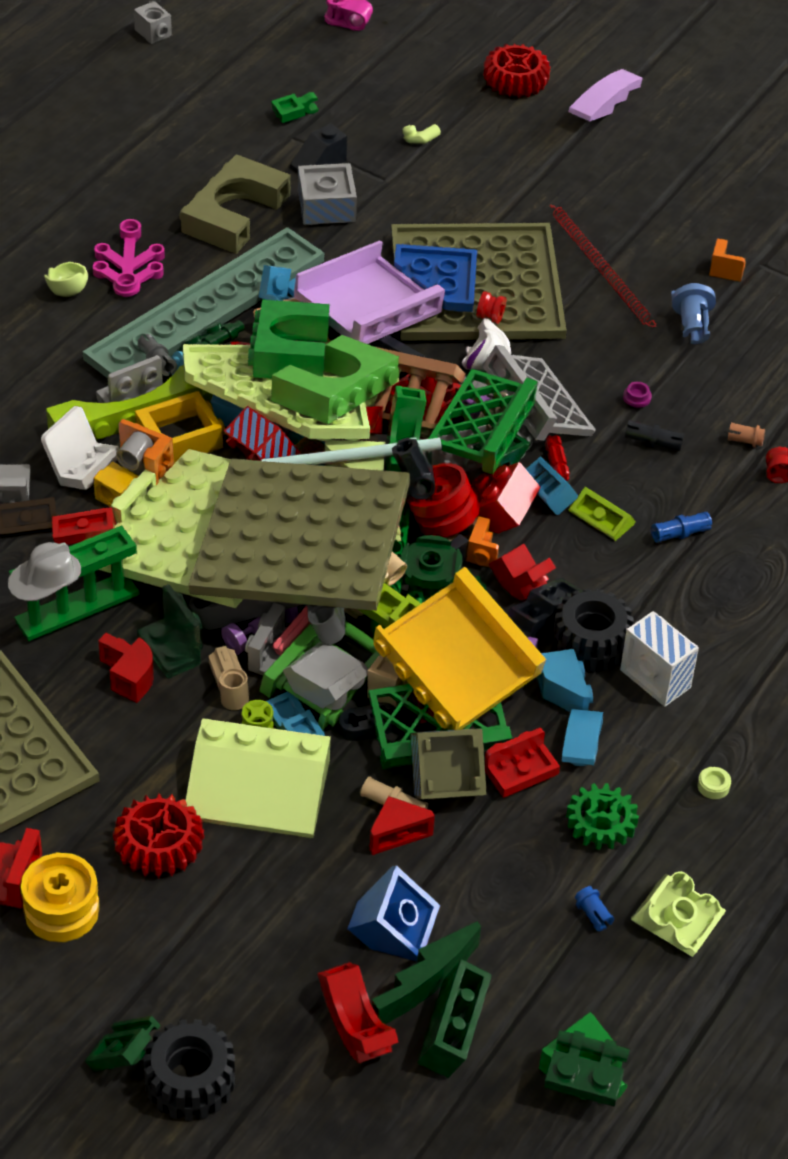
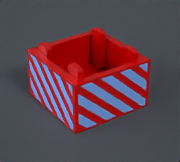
[224,406,301,461]

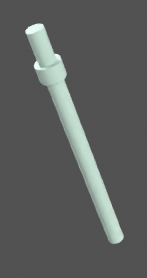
[261,438,442,465]

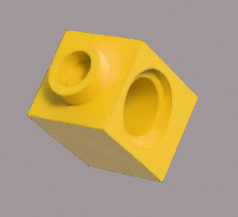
[94,461,139,507]

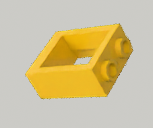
[135,391,225,464]

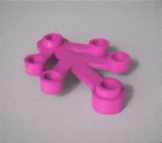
[93,219,165,297]

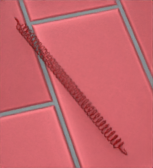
[550,205,656,327]

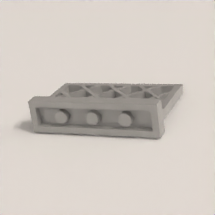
[483,345,595,440]

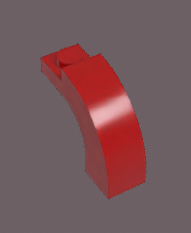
[317,962,399,1063]

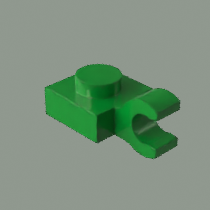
[271,92,318,123]

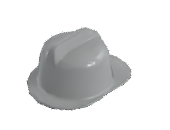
[8,542,81,601]

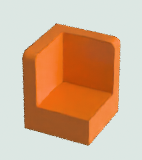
[709,238,746,282]

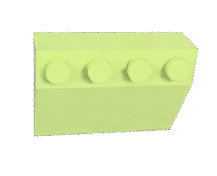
[186,718,330,838]

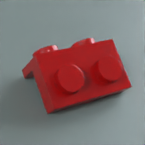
[484,728,560,798]

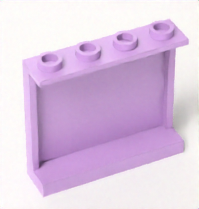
[294,241,445,344]

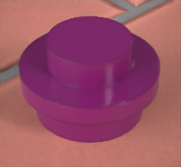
[623,382,652,408]

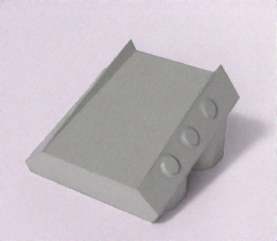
[283,642,368,710]

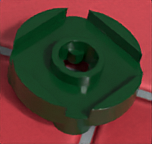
[401,535,462,590]

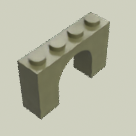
[179,154,290,254]

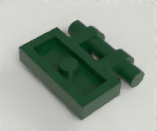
[177,320,245,352]
[544,1030,630,1107]

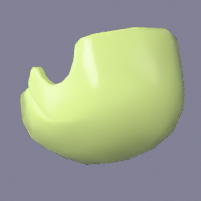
[44,262,88,297]

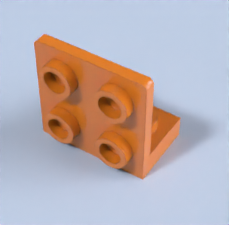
[119,419,174,485]

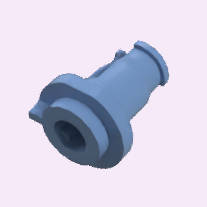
[671,283,716,344]

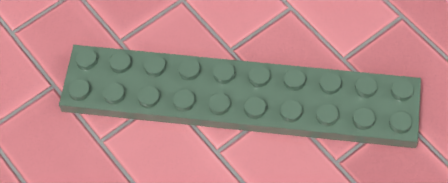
[83,227,324,378]

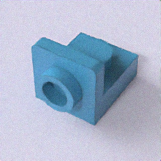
[258,265,292,301]

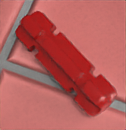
[545,435,570,481]

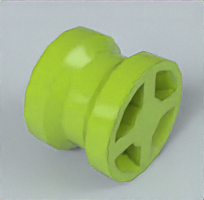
[241,700,274,728]

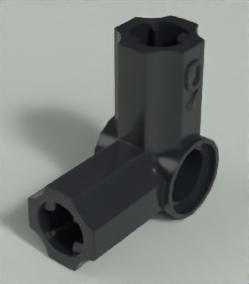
[392,437,436,500]

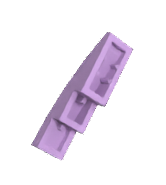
[568,69,643,121]

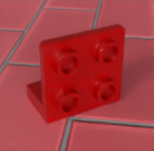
[0,828,42,908]

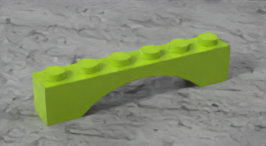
[46,365,213,440]

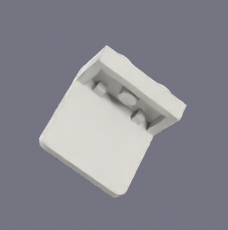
[41,406,119,490]

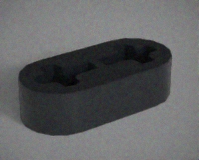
[339,702,398,741]

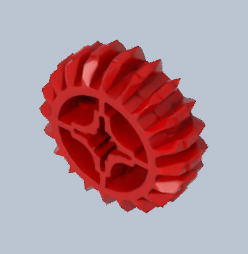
[483,43,550,98]
[113,793,204,878]

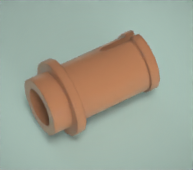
[728,422,765,448]

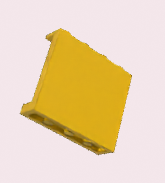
[373,567,546,730]

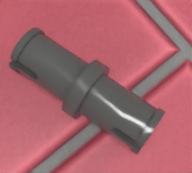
[137,334,177,376]

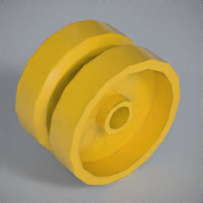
[21,853,100,942]

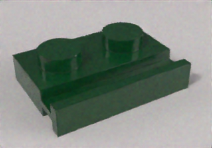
[85,1016,161,1071]

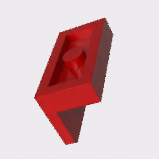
[52,507,117,545]

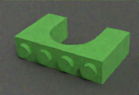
[271,335,399,424]

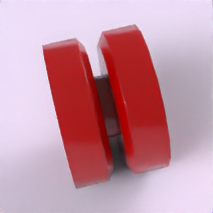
[406,463,480,537]

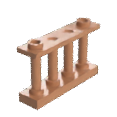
[374,347,466,439]

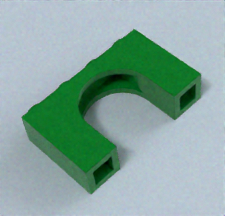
[248,299,330,379]

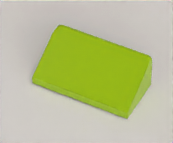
[568,487,636,541]

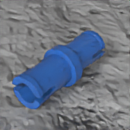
[651,512,712,543]

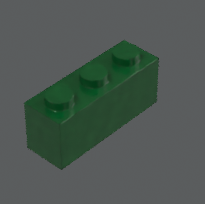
[417,959,492,1078]

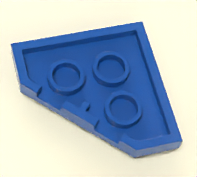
[394,244,477,312]

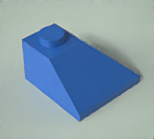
[348,866,440,961]

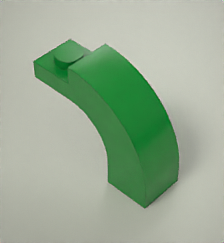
[385,386,427,472]

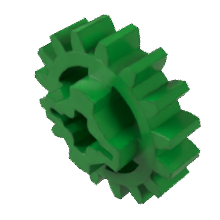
[566,783,639,850]

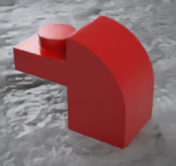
[489,544,556,600]
[98,633,154,703]

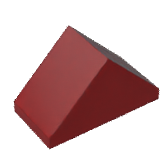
[370,796,435,855]

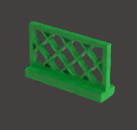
[428,369,537,474]
[368,684,512,769]

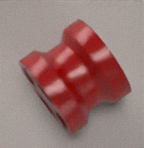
[476,291,507,324]
[765,447,788,484]

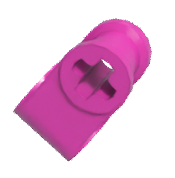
[324,0,373,31]

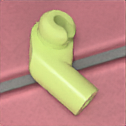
[402,124,441,144]

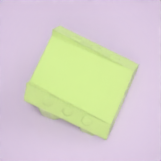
[631,871,726,957]

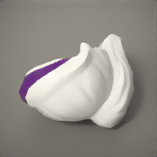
[462,318,511,372]

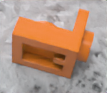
[466,516,499,567]

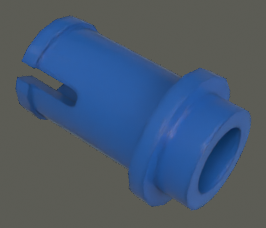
[575,886,615,931]

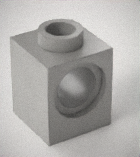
[134,1,172,44]

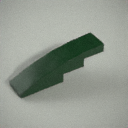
[371,921,481,1024]

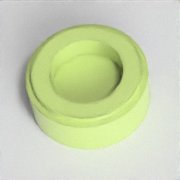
[697,767,731,799]

